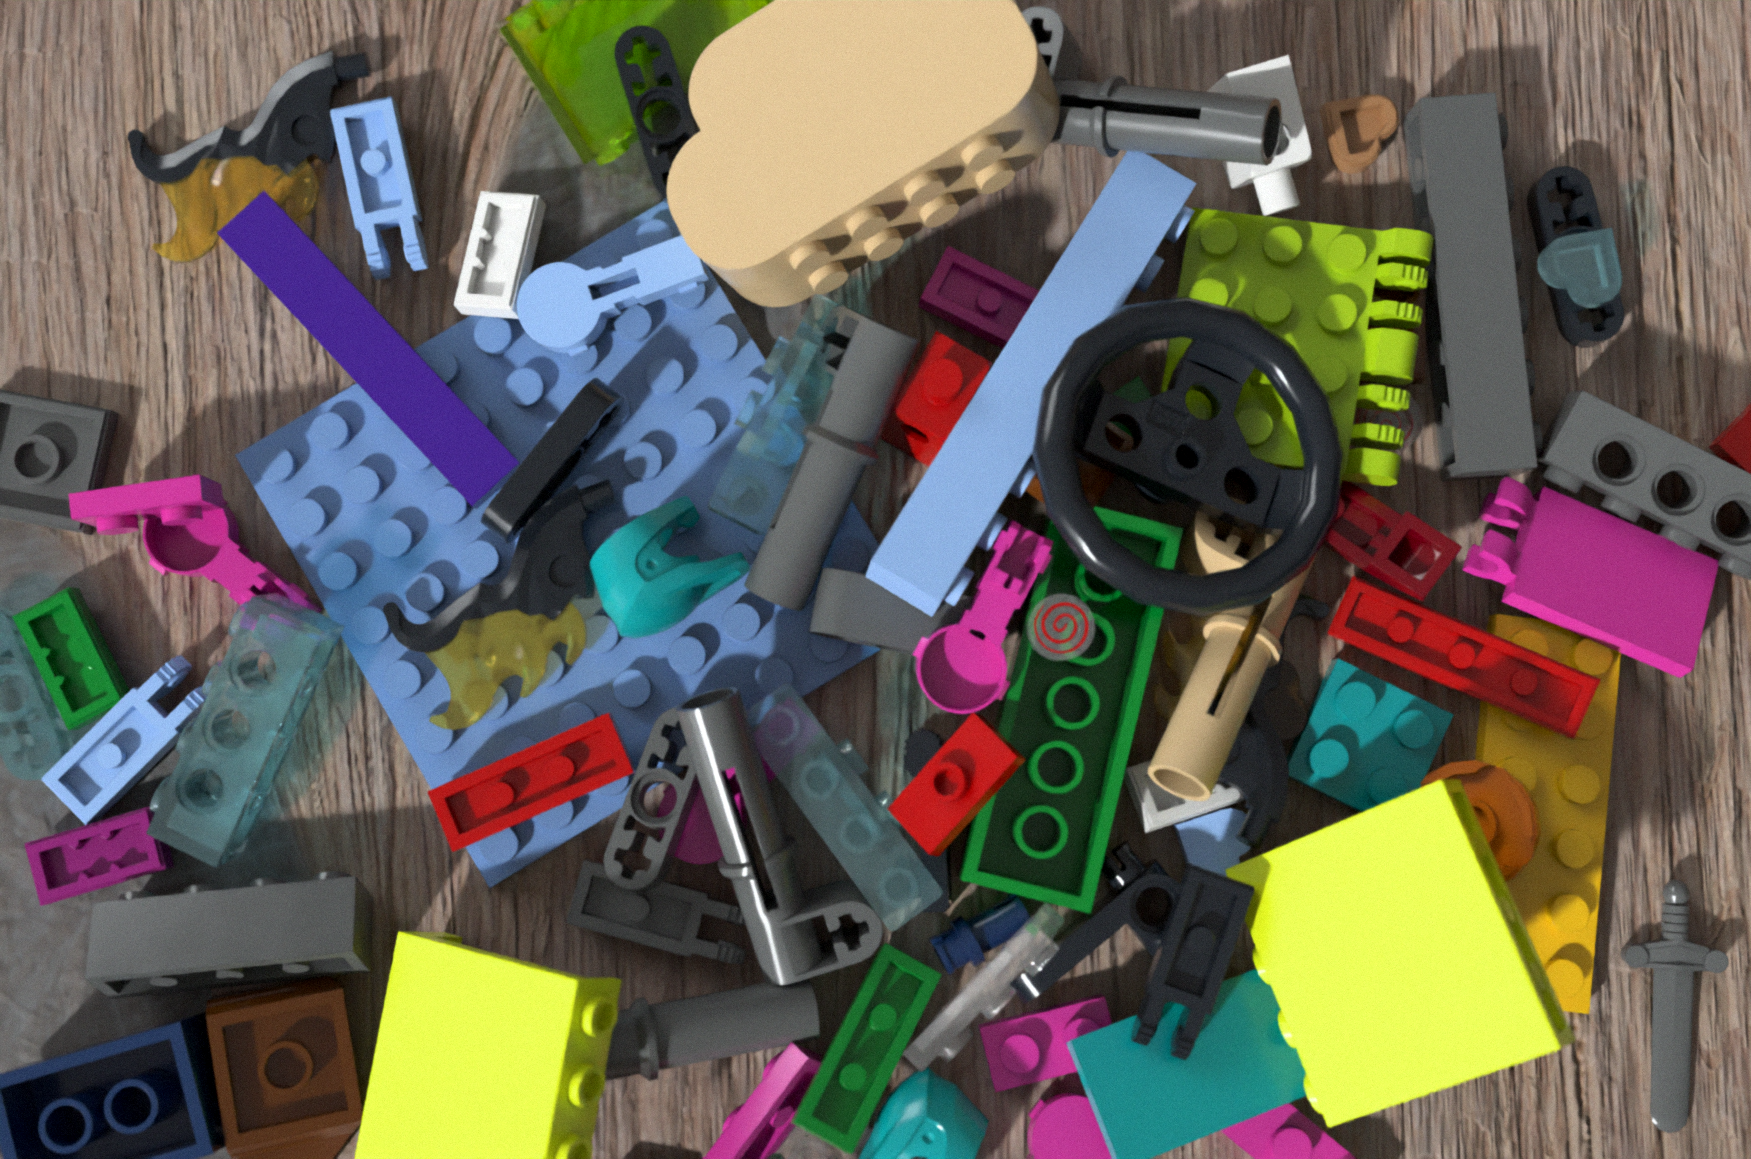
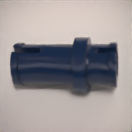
[929,893,1034,976]

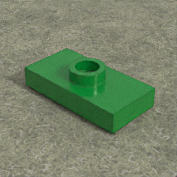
[12,587,130,730]

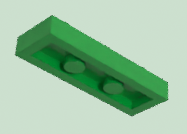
[791,943,942,1155]

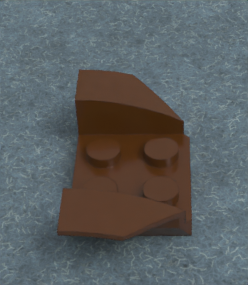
[206,976,364,1159]

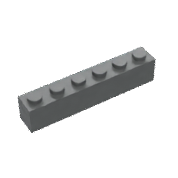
[1403,92,1543,482]

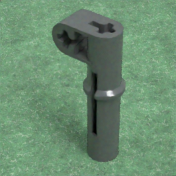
[1021,6,1282,166]
[744,306,921,611]
[675,687,883,986]
[605,978,820,1081]

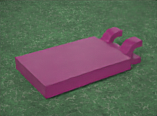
[1462,476,1718,678]

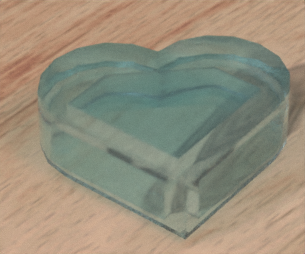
[1538,228,1622,308]

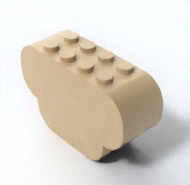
[667,0,1060,307]

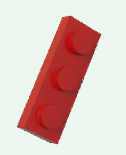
[427,712,636,852]

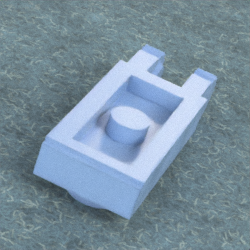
[330,96,429,280]
[41,655,220,825]

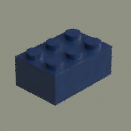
[0,1012,226,1159]

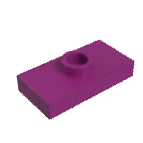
[24,806,174,906]

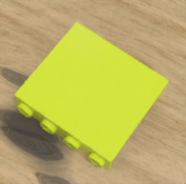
[1225,779,1576,1127]
[354,931,622,1159]

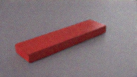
[1327,575,1601,740]

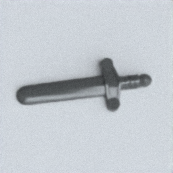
[1621,879,1729,1133]

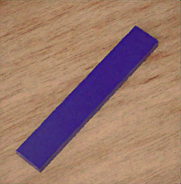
[217,191,521,509]

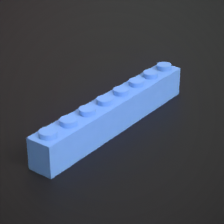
[865,151,1197,617]

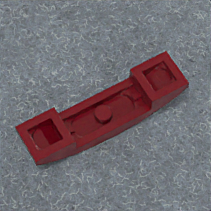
[1227,473,1462,601]

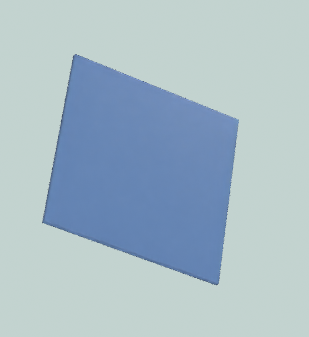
[235,201,881,888]

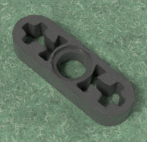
[604,707,700,892]

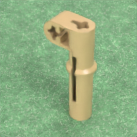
[1148,496,1317,801]

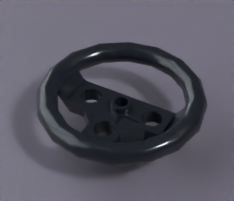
[1032,296,1345,616]

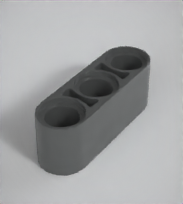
[808,568,985,656]

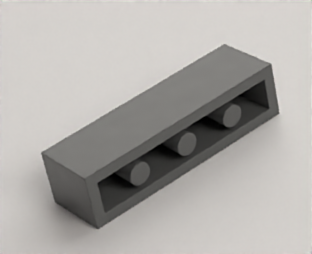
[85,871,373,999]

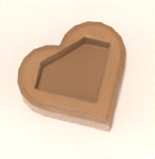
[1319,94,1399,174]

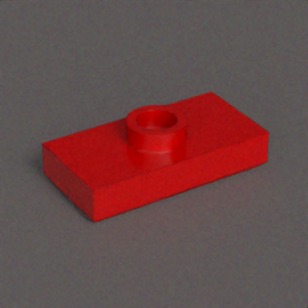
[887,712,1026,857]

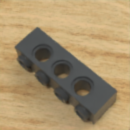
[1537,390,1751,581]

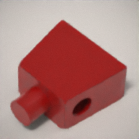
[881,331,993,467]

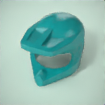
[589,496,750,639]
[858,1067,989,1159]

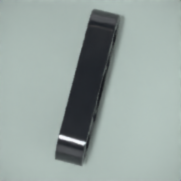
[614,26,697,203]
[1527,166,1624,348]
[481,378,624,543]

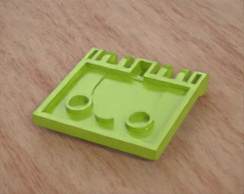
[1160,207,1434,486]

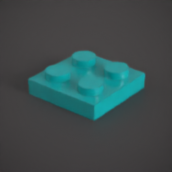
[1286,658,1454,813]

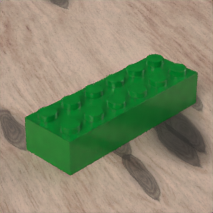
[957,506,1183,914]

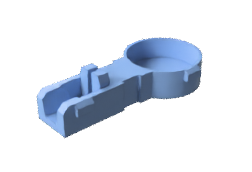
[517,235,709,357]

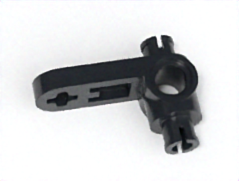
[1006,841,1180,1003]

